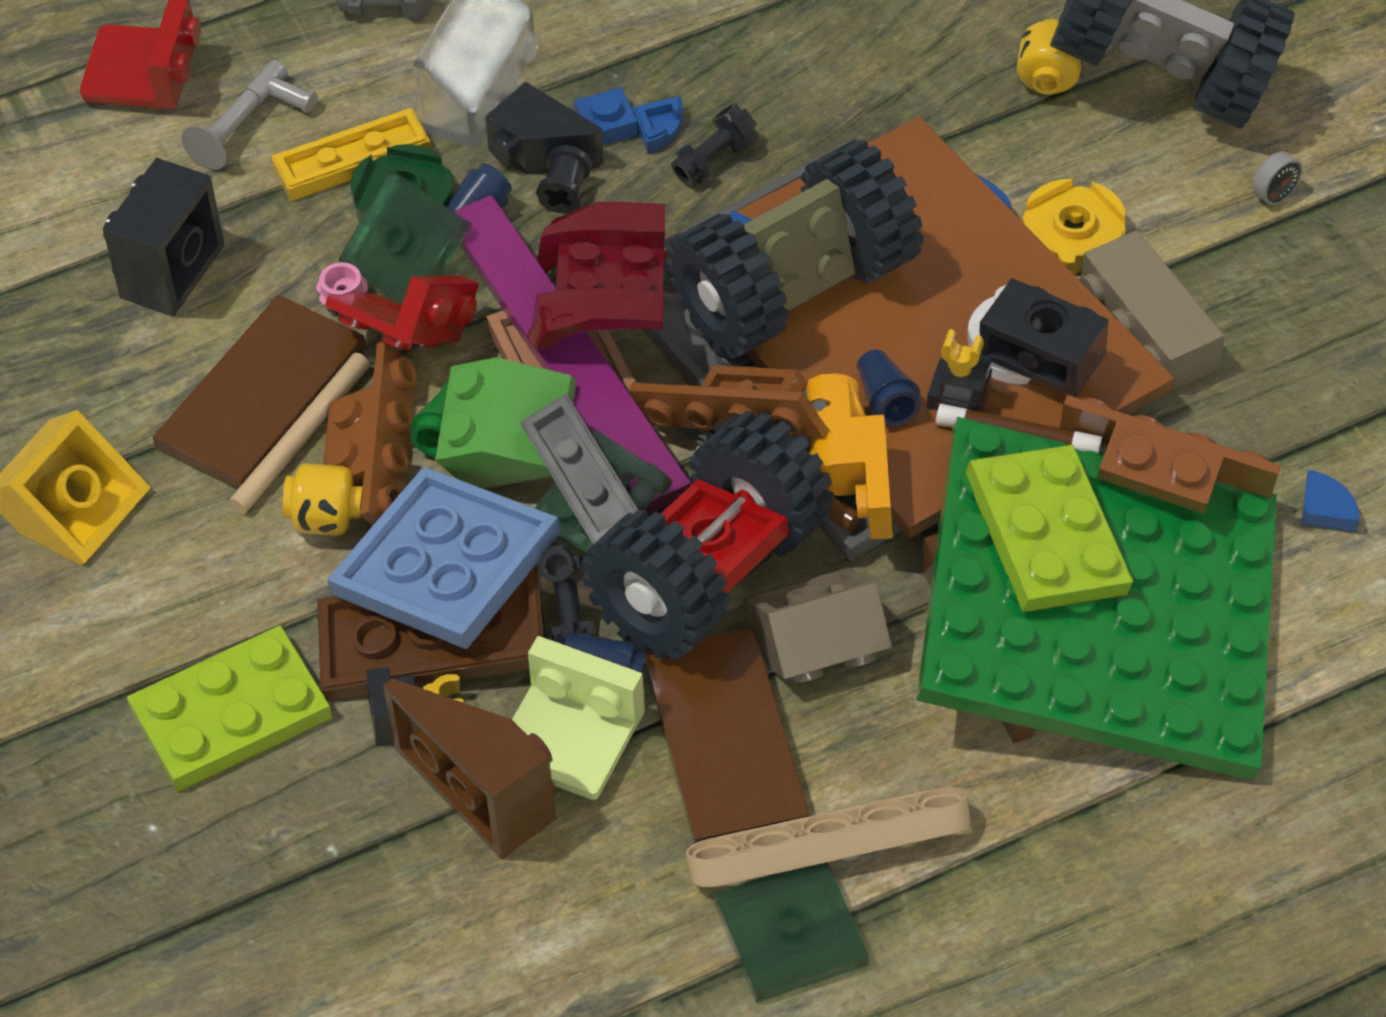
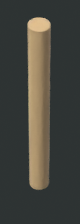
[228,353,370,515]

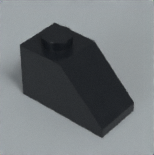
[485,81,604,174]

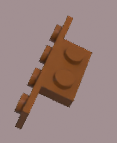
[323,341,418,526]
[628,365,828,437]
[1060,395,1281,514]

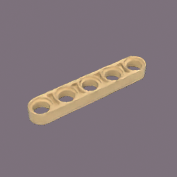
[686,787,971,887]

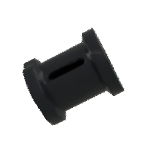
[536,145,592,213]

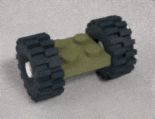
[666,139,924,359]

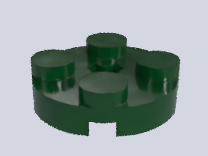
[350,144,454,237]

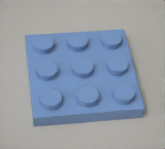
[327,466,562,649]

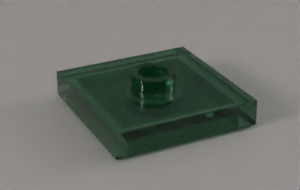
[338,171,472,303]
[714,862,869,1003]

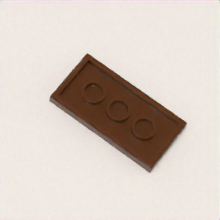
[153,294,366,489]
[317,564,546,702]
[644,628,809,844]

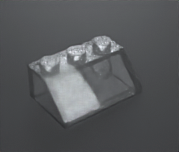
[414,0,539,148]

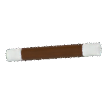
[936,404,1102,453]

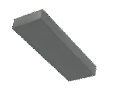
[520,393,639,544]

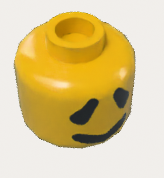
[1016,19,1082,95]
[282,463,363,536]

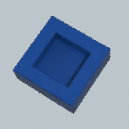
[574,87,638,145]

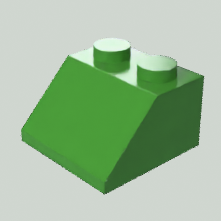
[435,357,576,489]

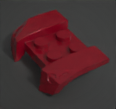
[527,202,665,350]

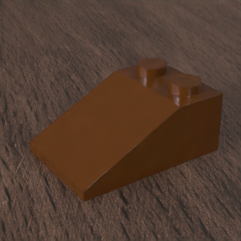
[383,678,556,860]

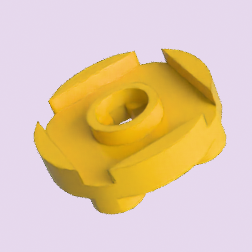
[1022,179,1126,275]

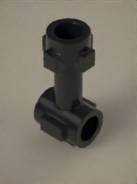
[671,103,759,186]
[538,544,596,645]

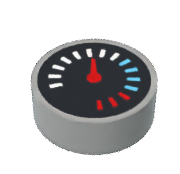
[1252,151,1303,205]

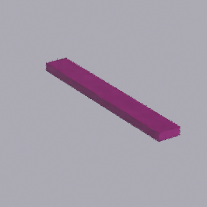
[445,195,691,514]

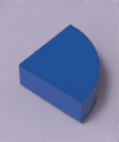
[632,96,683,154]
[1301,470,1359,532]

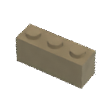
[1079,230,1225,392]

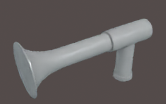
[181,60,318,170]

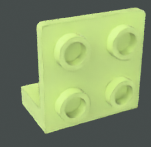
[512,636,645,800]

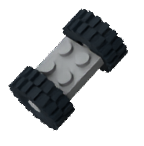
[1050,0,1295,129]

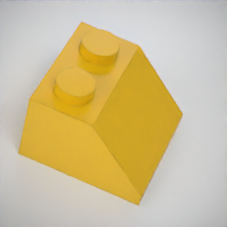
[0,410,151,565]

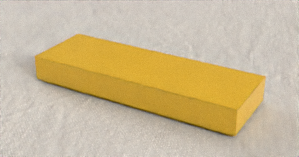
[271,107,431,202]

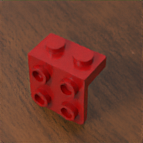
[79,0,201,109]
[325,276,480,350]

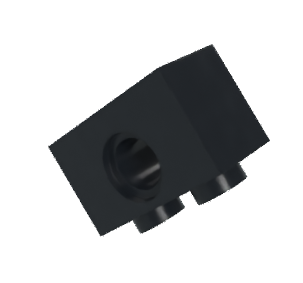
[979,278,1109,397]

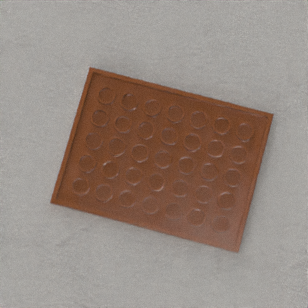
[664,116,1175,539]

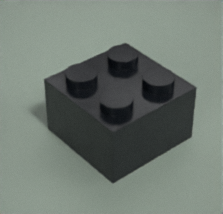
[103,157,225,317]

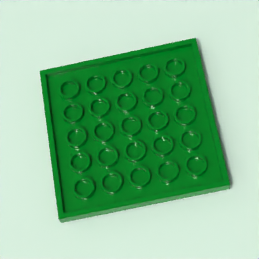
[916,417,1277,781]

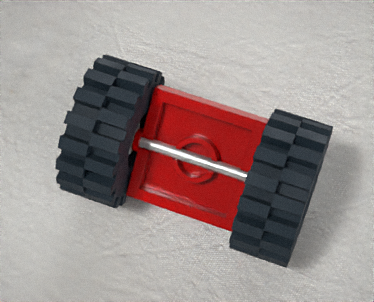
[581,411,834,660]

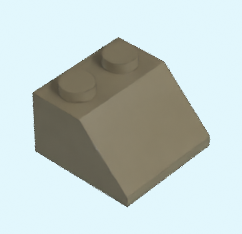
[743,567,892,683]

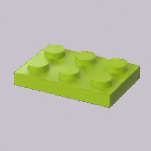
[966,445,1133,612]
[126,625,332,792]

